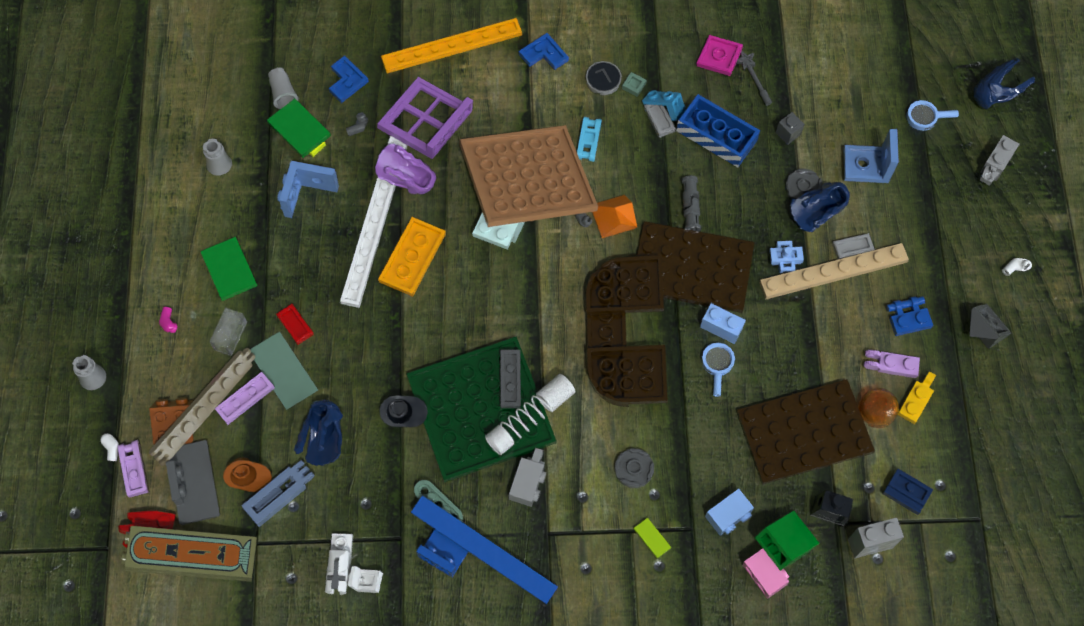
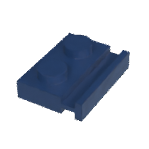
[883,469,933,515]

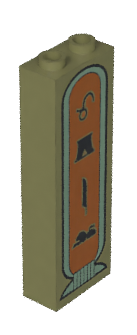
[121,526,257,582]

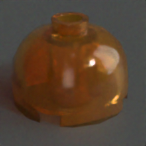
[858,388,899,428]

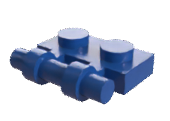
[886,296,933,336]

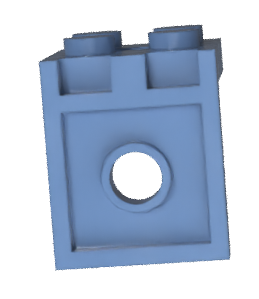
[843,129,899,183]
[278,161,339,218]

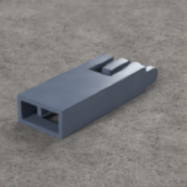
[242,460,315,527]

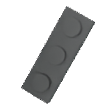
[501,350,521,408]

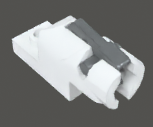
[325,534,353,595]

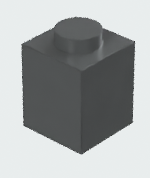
[775,112,805,145]

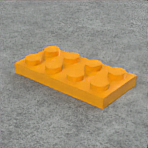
[378,217,446,297]

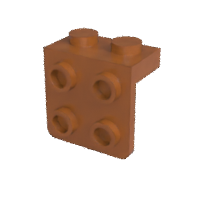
[149,397,194,445]

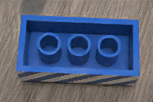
[676,94,760,167]

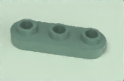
[414,480,463,522]

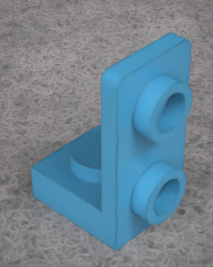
[642,90,686,121]

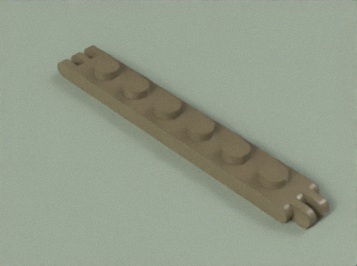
[149,348,255,466]

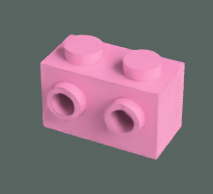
[743,549,789,599]

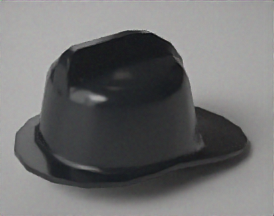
[380,395,428,427]

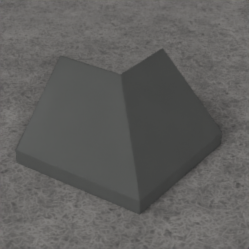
[970,304,1011,349]

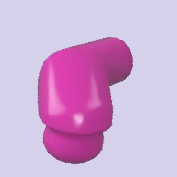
[159,307,178,333]

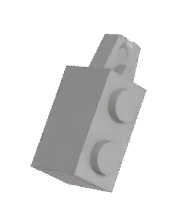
[980,135,1019,185]
[509,448,547,507]

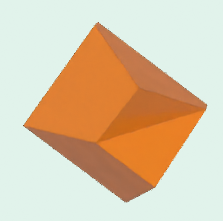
[592,195,637,238]

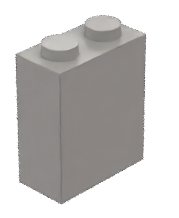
[848,518,904,559]

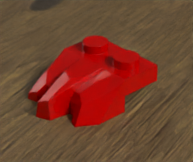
[118,511,175,548]

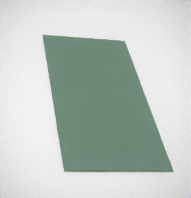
[250,332,318,410]

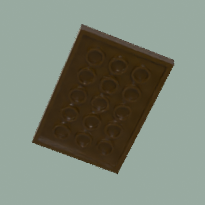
[637,221,755,313]
[736,379,875,485]

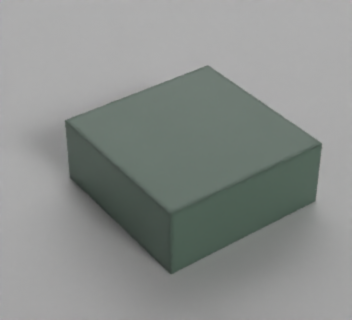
[622,72,647,97]

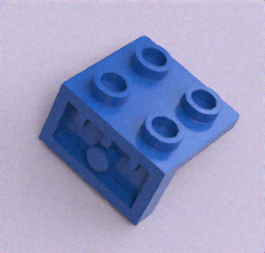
[416,530,468,578]

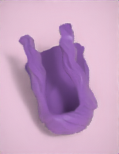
[375,143,436,194]

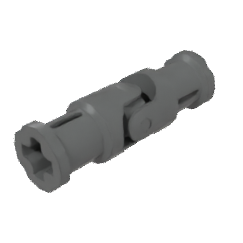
[682,176,701,232]

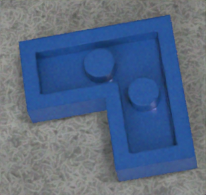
[519,33,569,70]
[329,56,369,103]

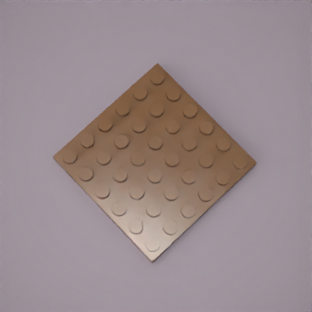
[460,125,598,227]

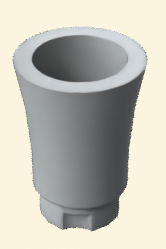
[268,68,299,109]
[203,139,232,176]
[72,355,106,390]

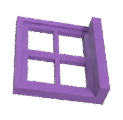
[377,77,473,159]

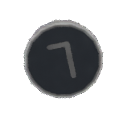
[586,61,622,95]

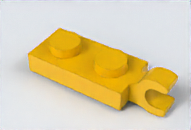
[897,371,936,425]

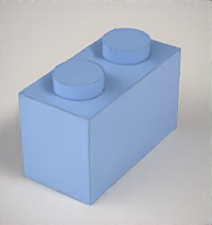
[700,303,746,344]
[705,489,754,535]

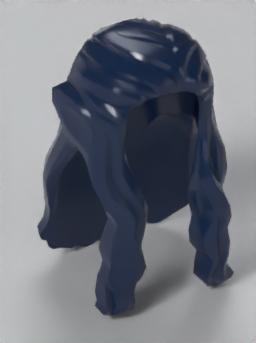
[973,58,1035,109]
[790,182,850,232]
[294,399,343,466]

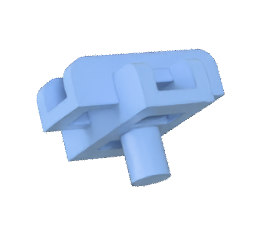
[769,241,804,273]

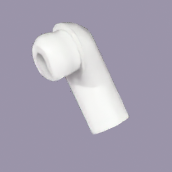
[1002,258,1032,276]
[100,433,119,461]

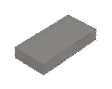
[644,104,676,138]
[832,233,875,260]

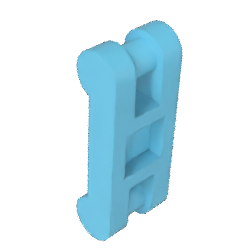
[577,117,602,162]

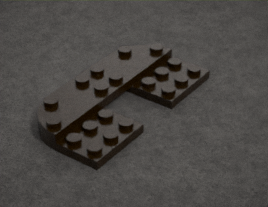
[586,255,668,407]

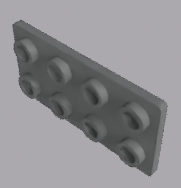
[166,440,220,525]

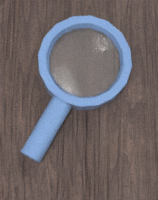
[906,100,959,131]
[701,343,735,397]

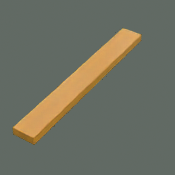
[381,18,522,74]

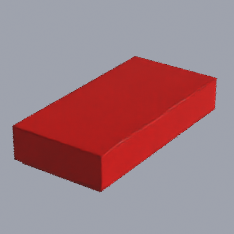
[276,304,314,345]

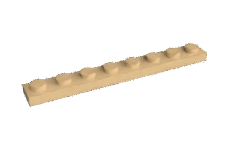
[759,243,909,300]

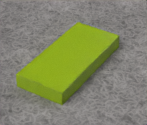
[634,518,671,559]

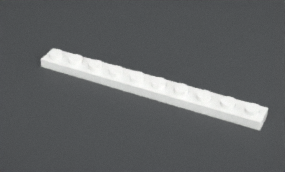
[340,136,408,308]

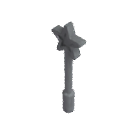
[736,51,772,106]

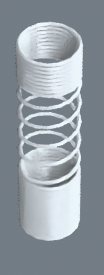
[485,374,575,455]

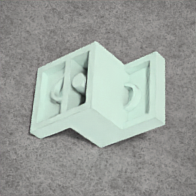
[472,212,525,250]

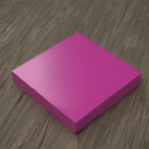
[697,35,743,76]

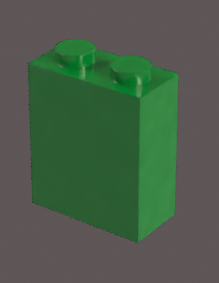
[755,511,819,571]

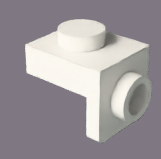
[348,566,383,593]

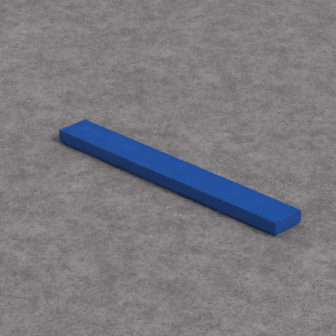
[411,495,558,604]

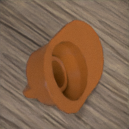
[223,457,272,492]

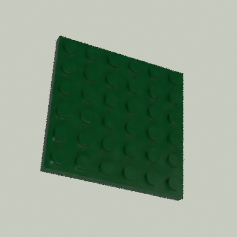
[406,336,557,483]

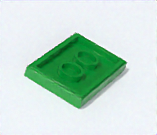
[267,98,331,158]
[200,237,257,301]

